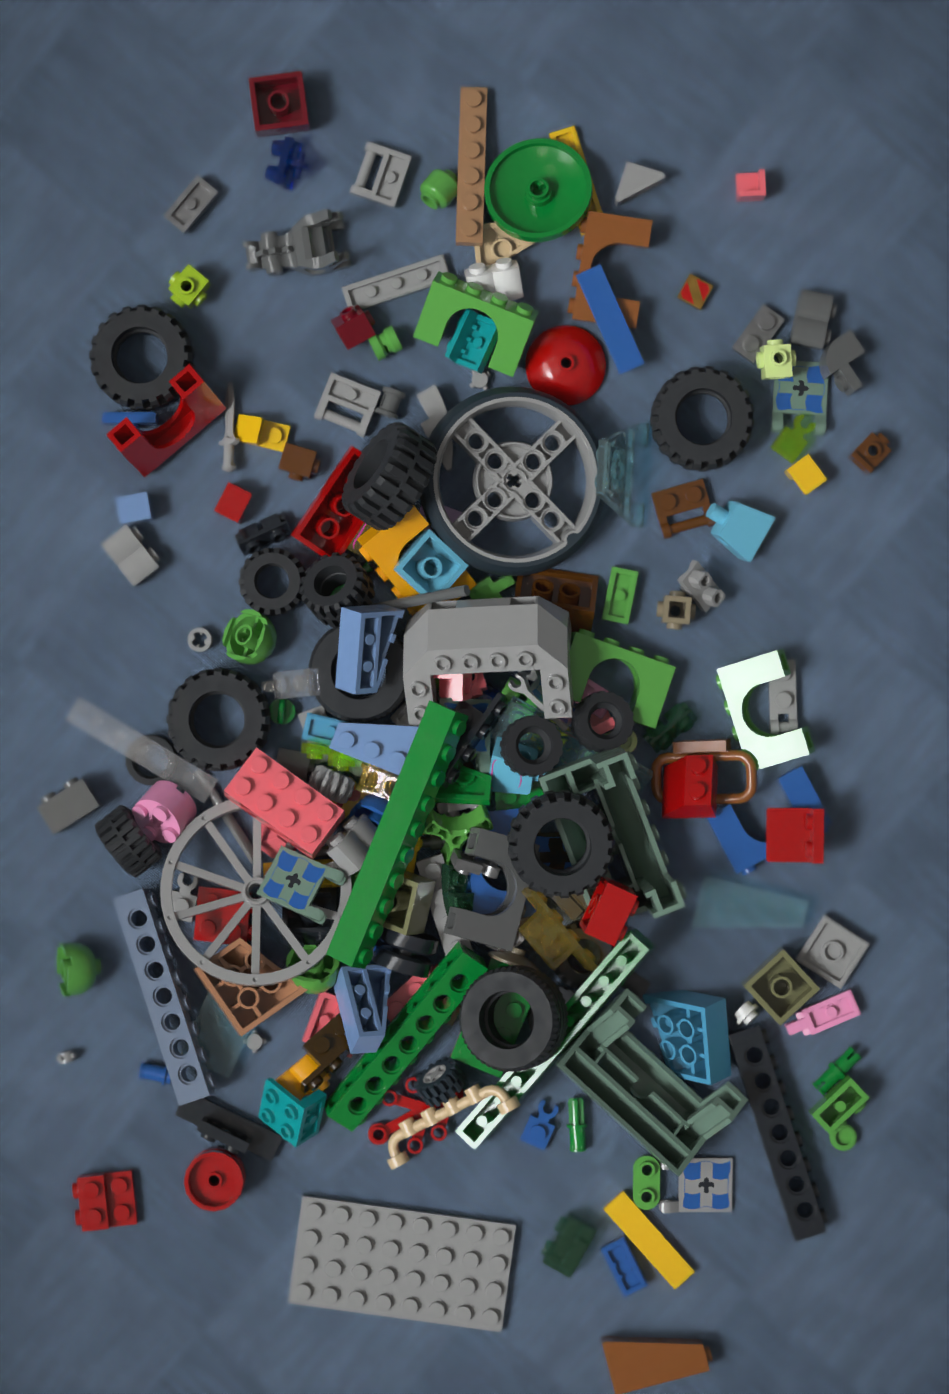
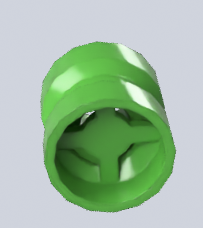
[368,326,403,361]

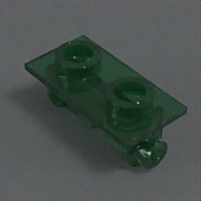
[642,702,698,754]

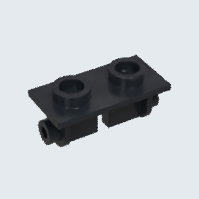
[234,513,292,556]

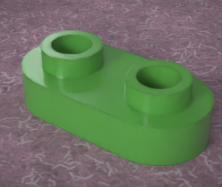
[632,1154,660,1210]

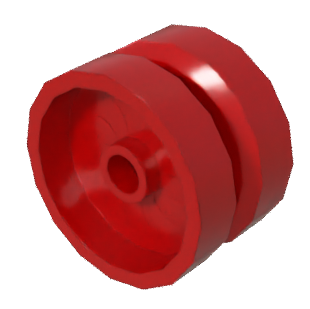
[184,1146,247,1212]

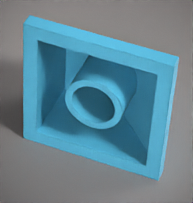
[393,529,468,594]

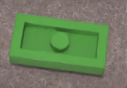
[601,566,638,625]

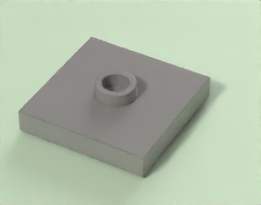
[795,914,870,989]

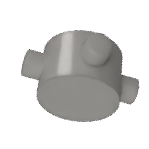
[469,371,491,391]
[243,1029,267,1053]
[56,1050,77,1064]

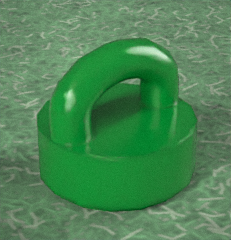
[269,698,296,725]

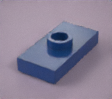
[102,412,159,428]
[600,1236,648,1297]

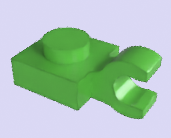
[469,575,515,599]

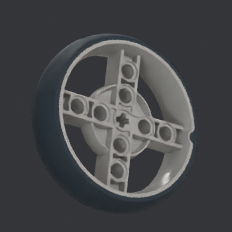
[420,386,607,576]

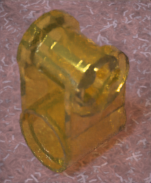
[355,762,399,800]

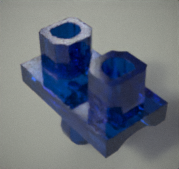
[264,136,311,191]

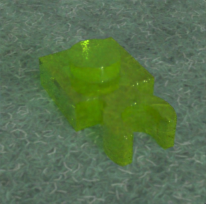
[769,413,816,464]

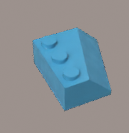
[643,990,732,1085]

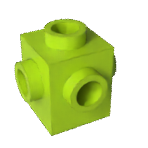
[168,264,212,309]

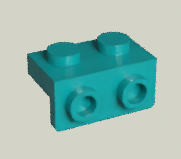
[445,308,498,374]

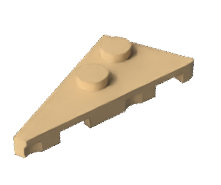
[474,223,535,265]

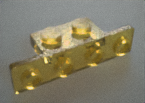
[518,888,598,972]

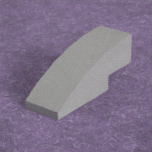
[417,385,453,473]

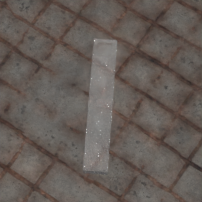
[65,697,219,803]

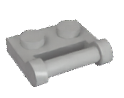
[349,142,412,209]
[314,372,381,438]

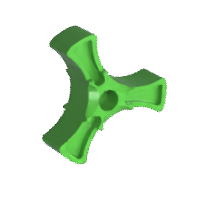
[423,805,493,866]

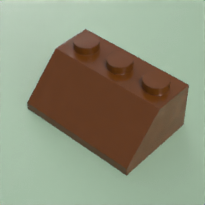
[514,569,599,632]

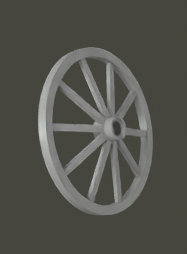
[160,800,352,986]

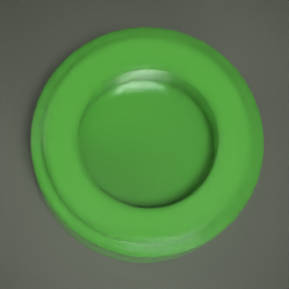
[829,1124,857,1151]

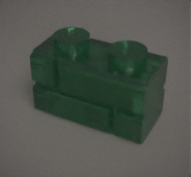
[540,1212,597,1278]

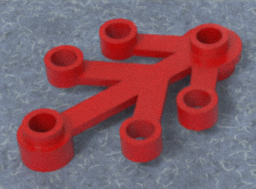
[368,1076,463,1154]

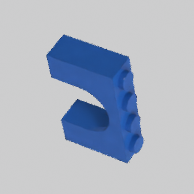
[706,766,832,876]
[462,809,539,918]

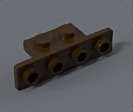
[301,1013,355,1094]

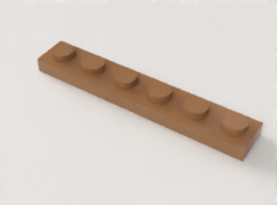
[456,87,487,246]

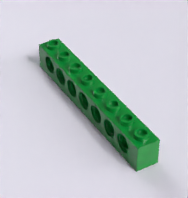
[324,941,488,1132]

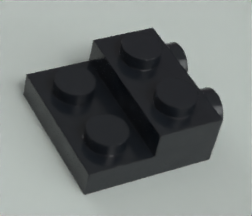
[282,887,338,949]

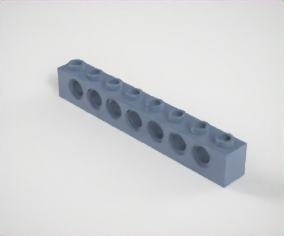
[113,888,216,1106]

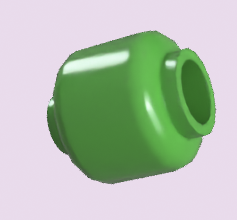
[420,169,458,210]

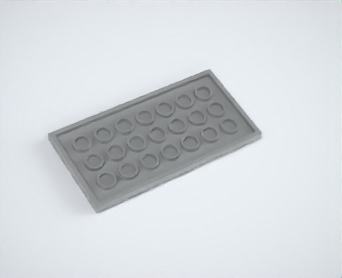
[288,1194,516,1332]

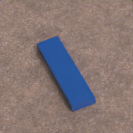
[576,264,645,375]

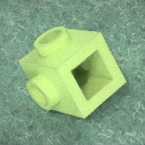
[756,339,796,380]

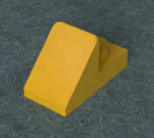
[234,414,291,453]

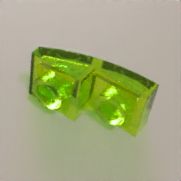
[301,741,355,771]

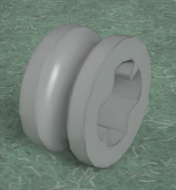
[188,628,213,652]

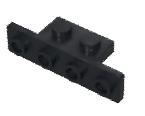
[442,692,507,788]
[175,1098,283,1161]

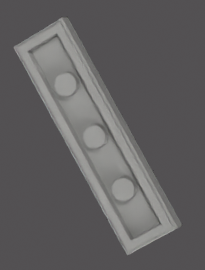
[341,254,449,310]

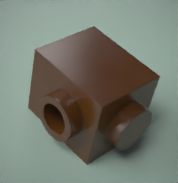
[278,443,321,482]

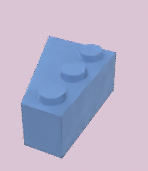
[335,604,405,694]
[329,722,419,775]
[333,965,392,1054]

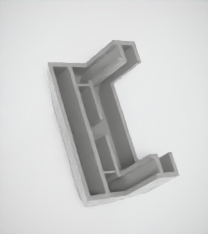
[403,596,574,725]

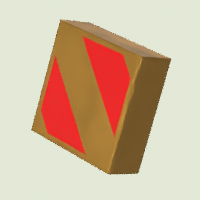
[677,274,713,311]

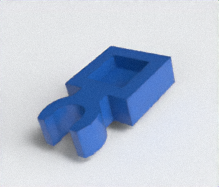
[519,1099,559,1150]

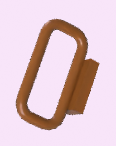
[650,738,757,804]

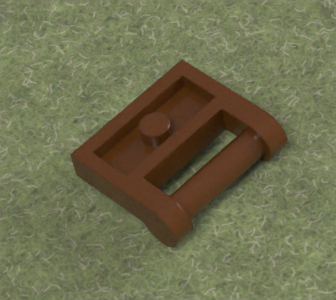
[651,478,716,540]

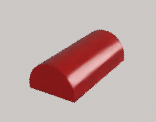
[291,445,365,557]

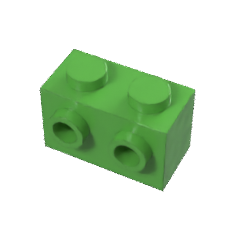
[808,1074,870,1134]

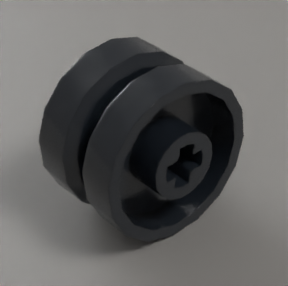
[372,927,440,978]

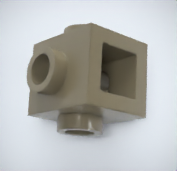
[656,591,696,630]

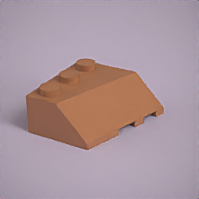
[193,938,308,1036]

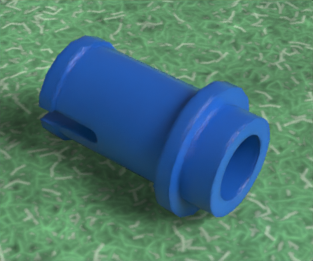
[139,1062,172,1086]

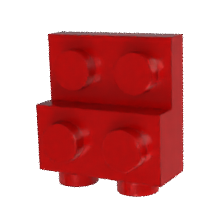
[193,886,257,945]
[72,1169,138,1232]

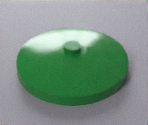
[484,138,593,242]

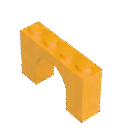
[357,505,477,616]

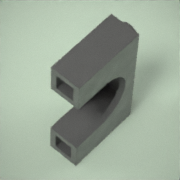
[443,827,540,951]

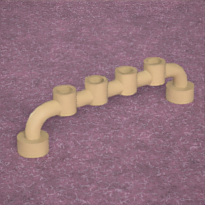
[386,1084,521,1170]

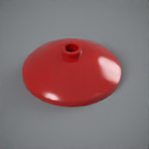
[525,325,606,406]

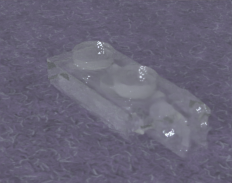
[261,668,320,699]

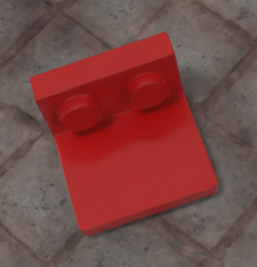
[766,808,824,864]

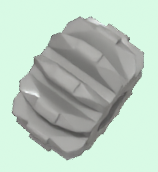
[308,765,355,804]

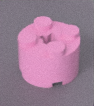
[132,780,197,843]

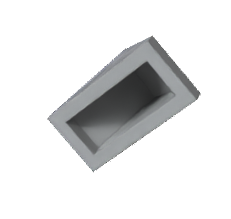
[614,161,666,207]

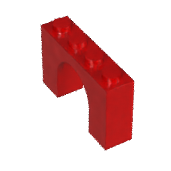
[106,364,227,478]

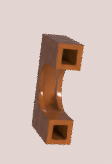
[567,211,653,329]

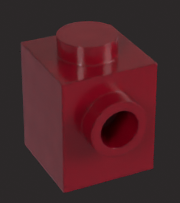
[330,305,376,350]

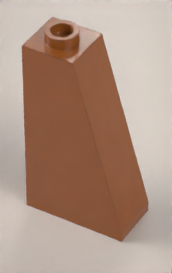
[601,1336,713,1394]

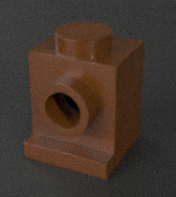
[848,432,892,475]

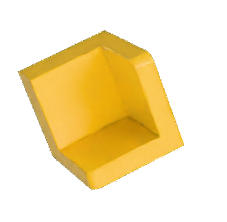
[784,454,827,495]

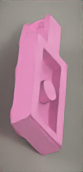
[784,989,861,1036]

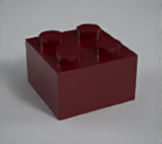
[248,71,311,138]

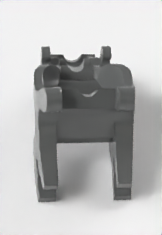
[242,209,351,277]

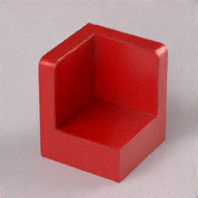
[214,482,252,524]

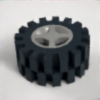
[414,1057,467,1107]

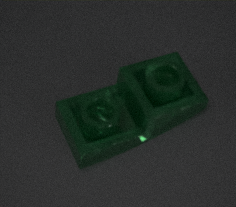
[441,863,474,916]

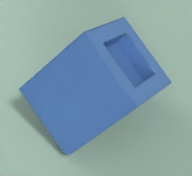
[115,492,155,524]

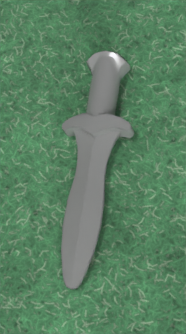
[219,382,240,473]

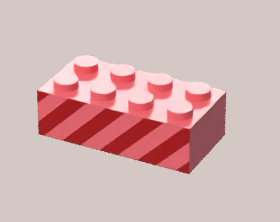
[224,747,345,859]

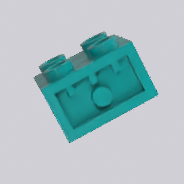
[258,1077,327,1147]

